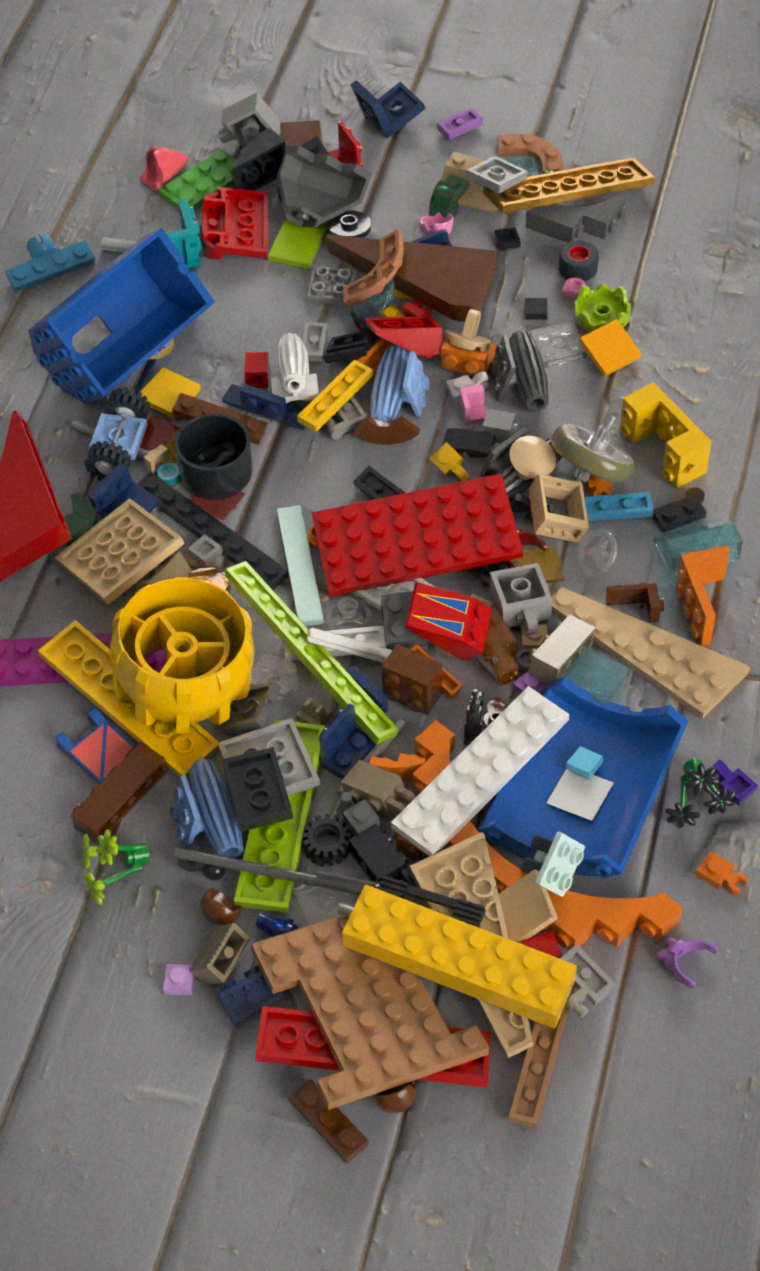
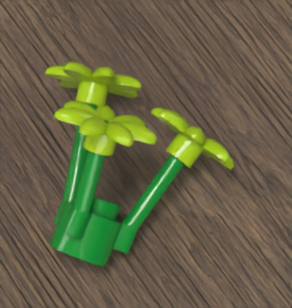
[82,830,150,905]

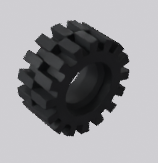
[302,814,351,867]

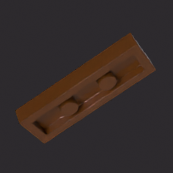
[289,1079,369,1164]

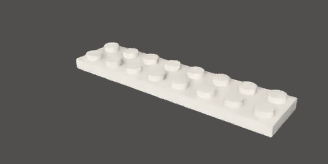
[391,686,569,857]

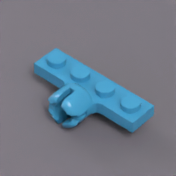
[5,233,95,292]

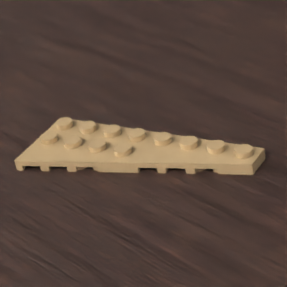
[551,587,750,719]
[410,832,534,1058]

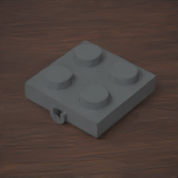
[221,681,282,735]

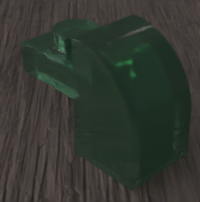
[429,174,469,218]
[64,493,99,547]

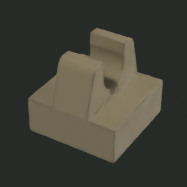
[296,698,333,725]

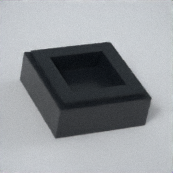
[494,227,521,251]
[525,298,548,319]

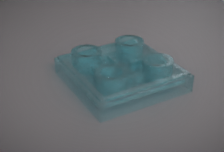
[563,646,630,705]

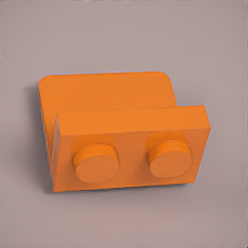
[441,342,497,377]

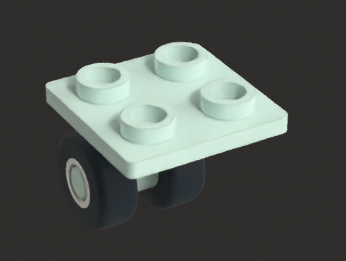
[521,832,585,897]

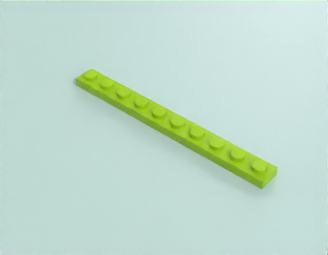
[224,561,399,745]

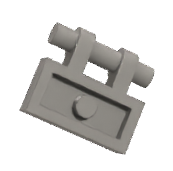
[560,944,616,1018]

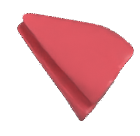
[140,147,189,191]

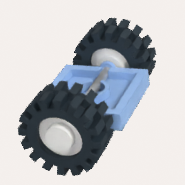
[85,387,150,481]

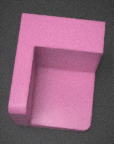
[460,385,487,424]

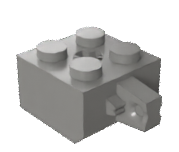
[218,93,280,149]
[490,563,552,634]

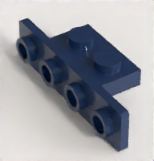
[222,384,306,430]

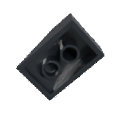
[231,128,286,191]

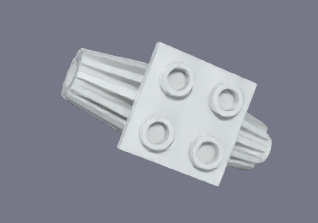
[271,333,319,403]

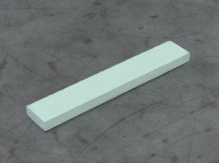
[277,505,324,627]

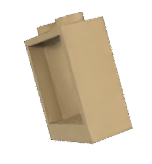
[528,474,589,543]

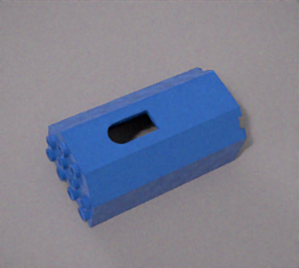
[28,228,215,404]

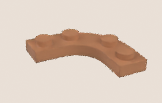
[497,134,564,174]
[343,229,404,308]

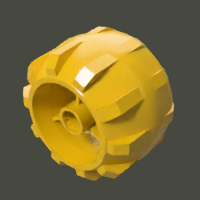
[110,577,255,734]

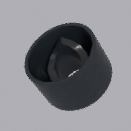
[175,414,253,500]

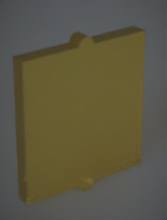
[514,547,564,584]

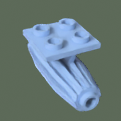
[370,345,429,421]

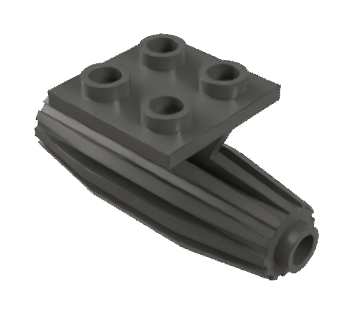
[488,330,549,412]
[480,427,563,501]

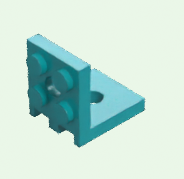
[166,198,202,268]

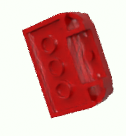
[201,187,268,260]

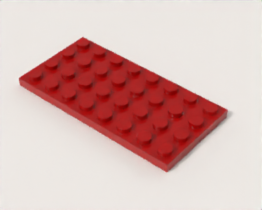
[311,474,523,597]

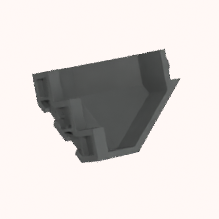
[277,146,372,228]

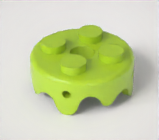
[574,284,631,332]

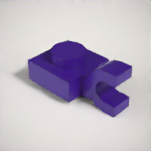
[711,759,758,806]

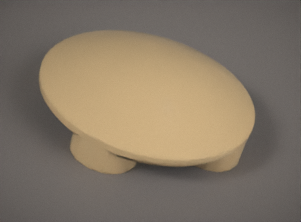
[509,436,556,480]

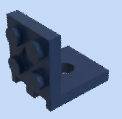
[350,80,426,139]

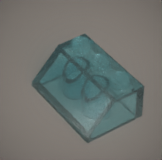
[653,520,743,576]

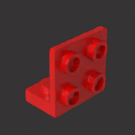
[328,121,363,167]

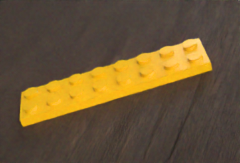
[38,620,219,778]

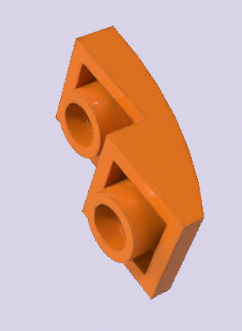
[369,753,426,781]

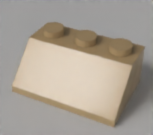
[437,152,499,215]

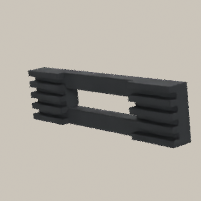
[377,876,486,928]

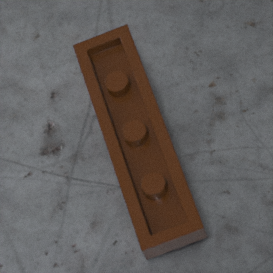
[172,393,268,445]

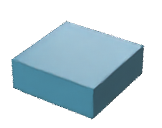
[566,746,603,779]

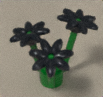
[665,758,736,828]

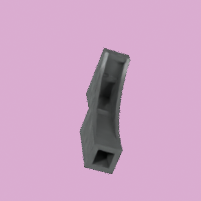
[526,194,626,243]

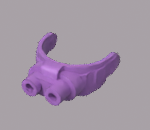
[657,936,718,988]

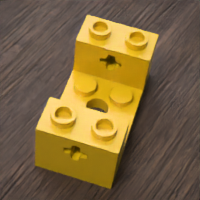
[619,382,712,489]

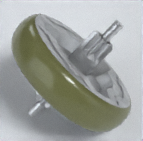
[551,415,635,483]

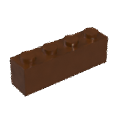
[71,742,168,845]

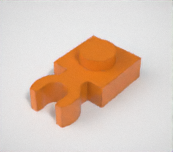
[586,475,613,496]
[695,851,748,896]

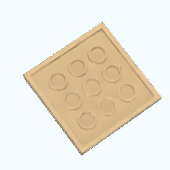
[55,498,185,605]

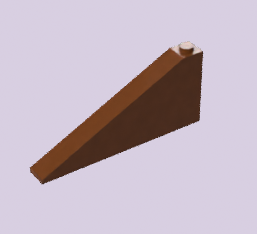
[326,234,497,322]

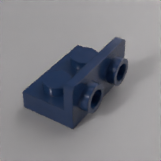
[215,965,284,1025]

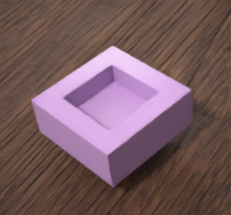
[163,964,195,996]

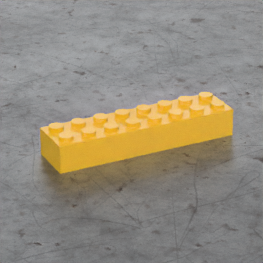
[342,884,577,1029]

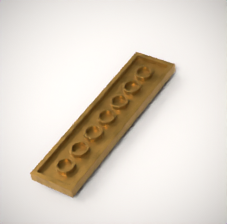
[483,158,655,214]

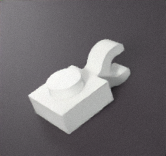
[446,371,489,403]

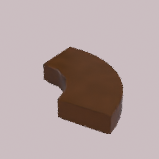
[353,416,420,445]

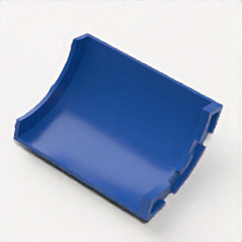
[478,676,688,878]

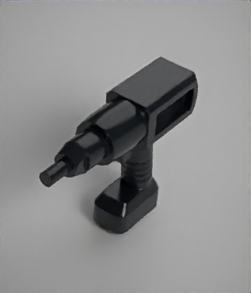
[464,689,484,745]

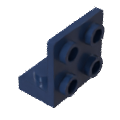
[87,463,159,518]
[319,703,375,780]

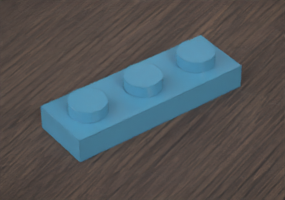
[584,492,654,521]

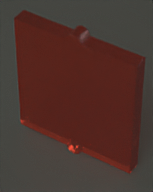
[140,414,180,452]
[190,491,245,521]

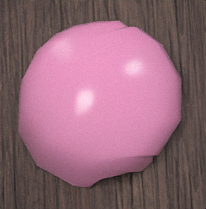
[419,212,454,236]

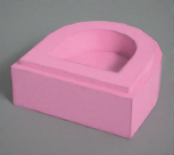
[561,278,586,299]

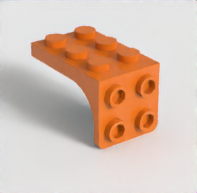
[675,546,730,647]

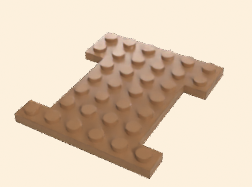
[251,897,489,1110]

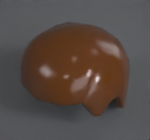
[200,888,243,926]
[372,1081,417,1114]

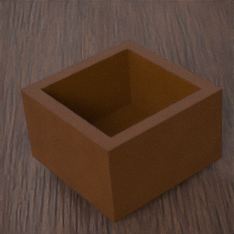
[382,644,442,715]

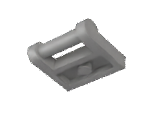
[325,396,368,440]

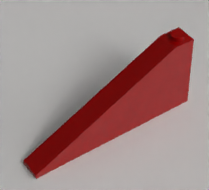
[0,410,72,582]

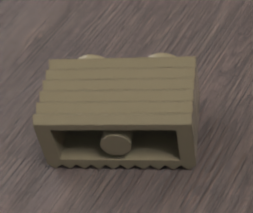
[189,923,250,986]

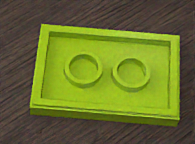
[268,219,328,269]

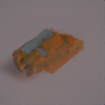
[476,605,519,685]

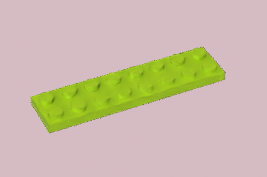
[234,720,325,913]

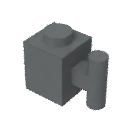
[341,792,380,838]

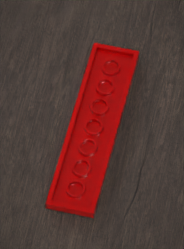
[255,1006,491,1088]

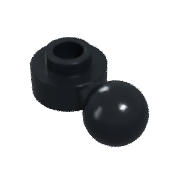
[178,844,225,881]

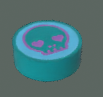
[157,462,180,486]

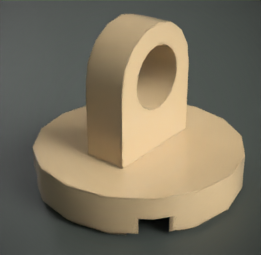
[445,309,491,352]

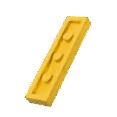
[297,360,373,432]

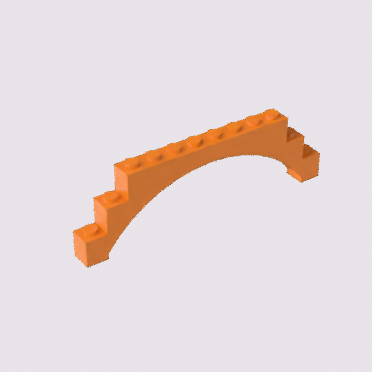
[412,720,683,950]

